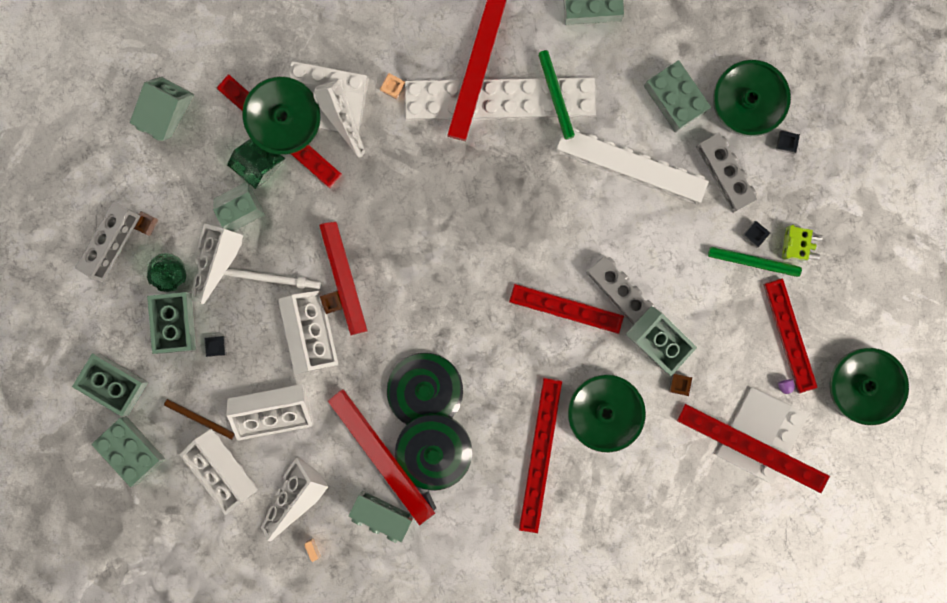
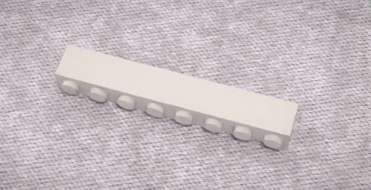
[556,128,709,205]

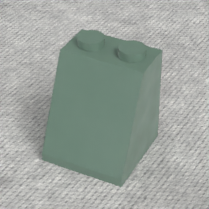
[130,76,194,141]
[213,181,265,232]

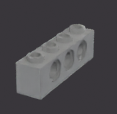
[696,133,757,213]
[75,201,140,283]
[586,256,656,325]

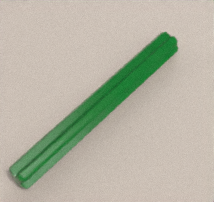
[538,50,575,140]
[708,247,802,277]

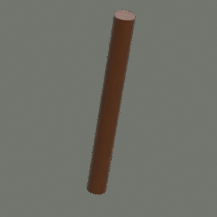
[164,399,235,440]

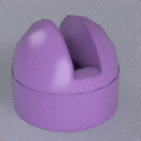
[778,379,795,394]

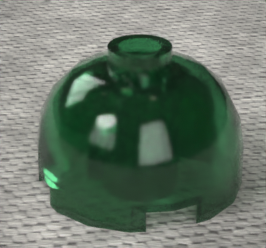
[146,253,187,292]

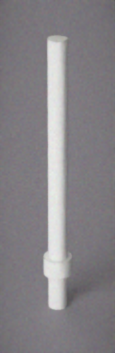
[224,268,321,289]

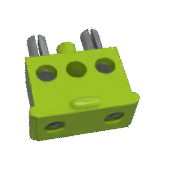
[781,225,823,261]

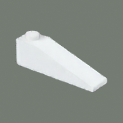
[313,79,365,158]
[191,224,243,304]
[261,457,328,541]

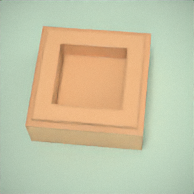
[380,73,405,100]
[304,538,321,562]

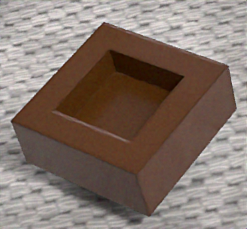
[134,211,158,236]
[320,290,343,314]
[669,374,693,396]

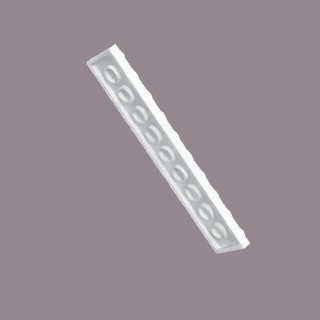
[405,78,596,120]

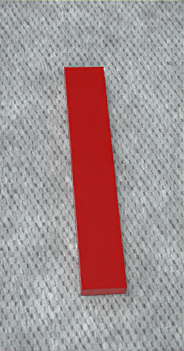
[319,222,368,336]
[763,278,818,394]
[509,284,624,334]

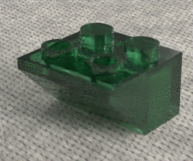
[227,139,286,189]

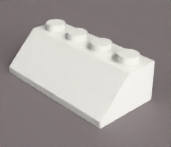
[278,290,338,374]
[227,384,313,441]
[179,429,258,515]

